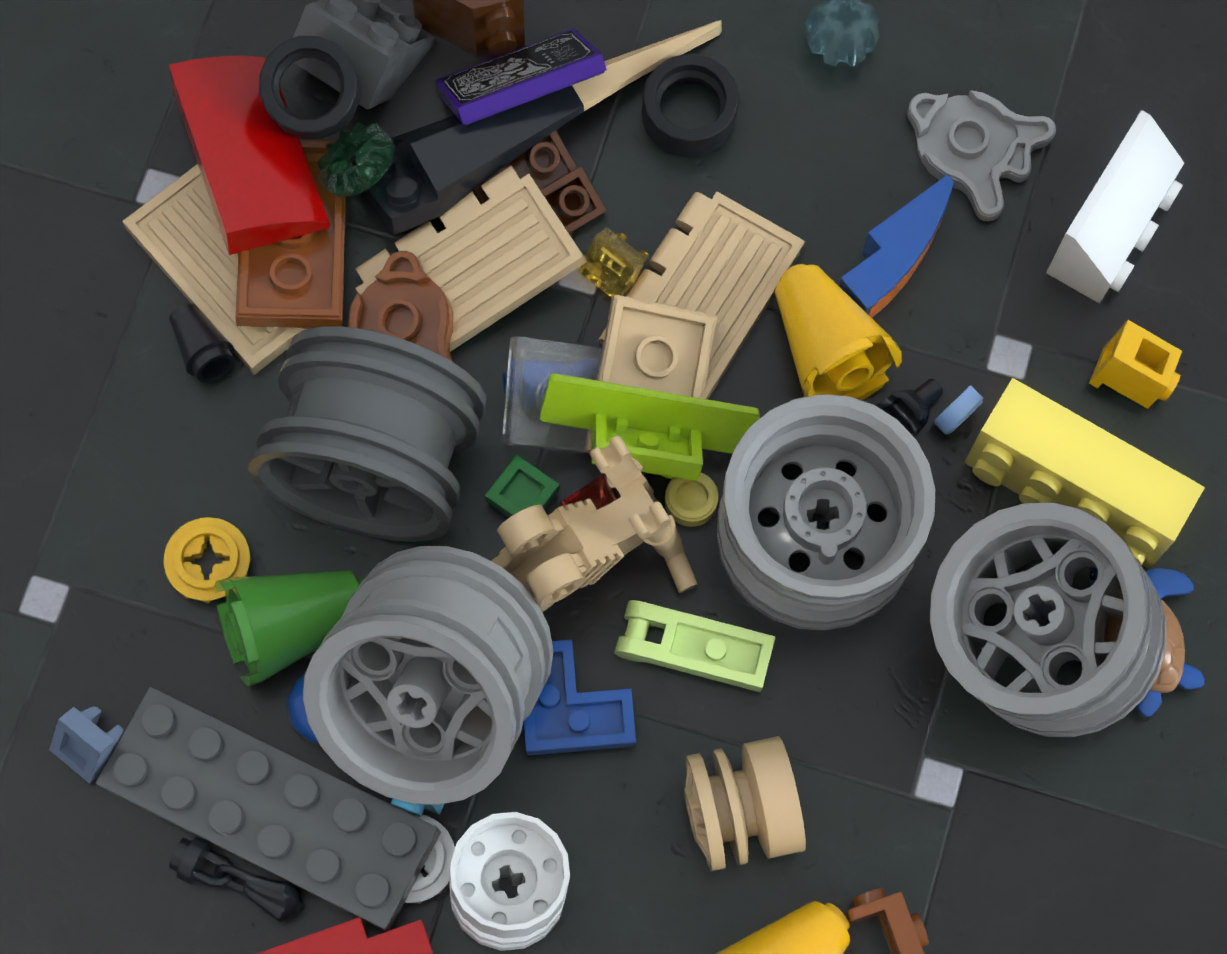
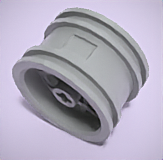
[930,503,1167,737]
[303,546,553,805]

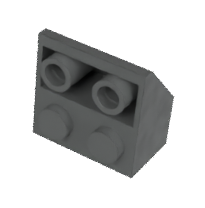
[293,0,436,110]

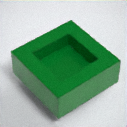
[485,455,560,518]

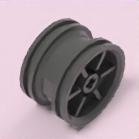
[248,326,487,542]

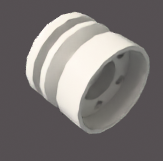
[449,812,570,951]

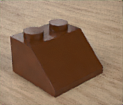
[412,0,525,57]

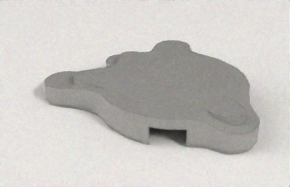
[907,90,1056,222]

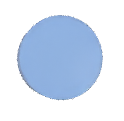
[933,385,983,435]

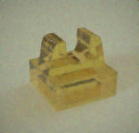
[578,228,649,298]

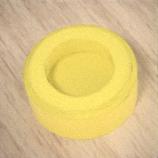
[665,473,718,527]

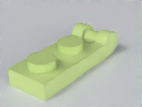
[614,600,776,692]

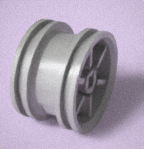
[716,394,936,631]

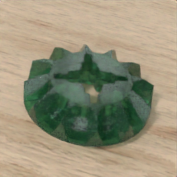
[317,122,394,197]

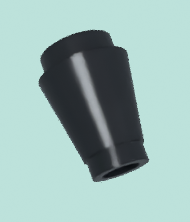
[169,304,235,383]

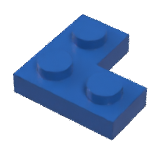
[524,640,636,756]

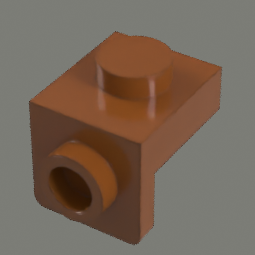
[844,888,929,954]

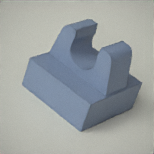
[49,706,123,784]

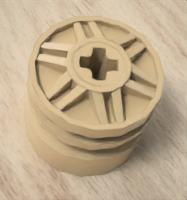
[684,736,806,872]

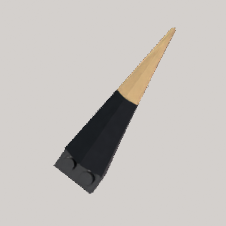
[346,20,722,235]

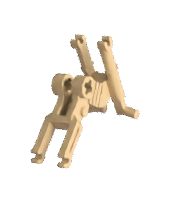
[491,436,698,612]

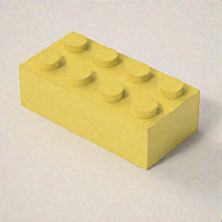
[964,378,1205,570]

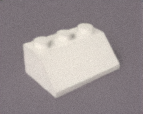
[1046,110,1184,304]

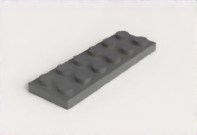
[95,687,441,932]

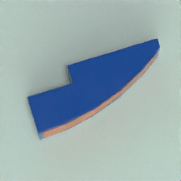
[839,174,954,318]

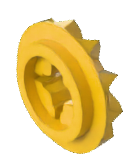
[164,517,252,604]

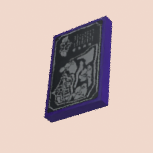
[435,28,607,125]

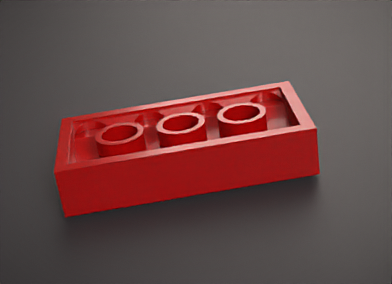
[168,56,330,255]

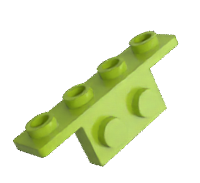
[540,373,760,481]

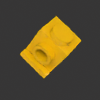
[1089,320,1182,409]

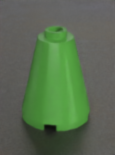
[214,570,364,687]

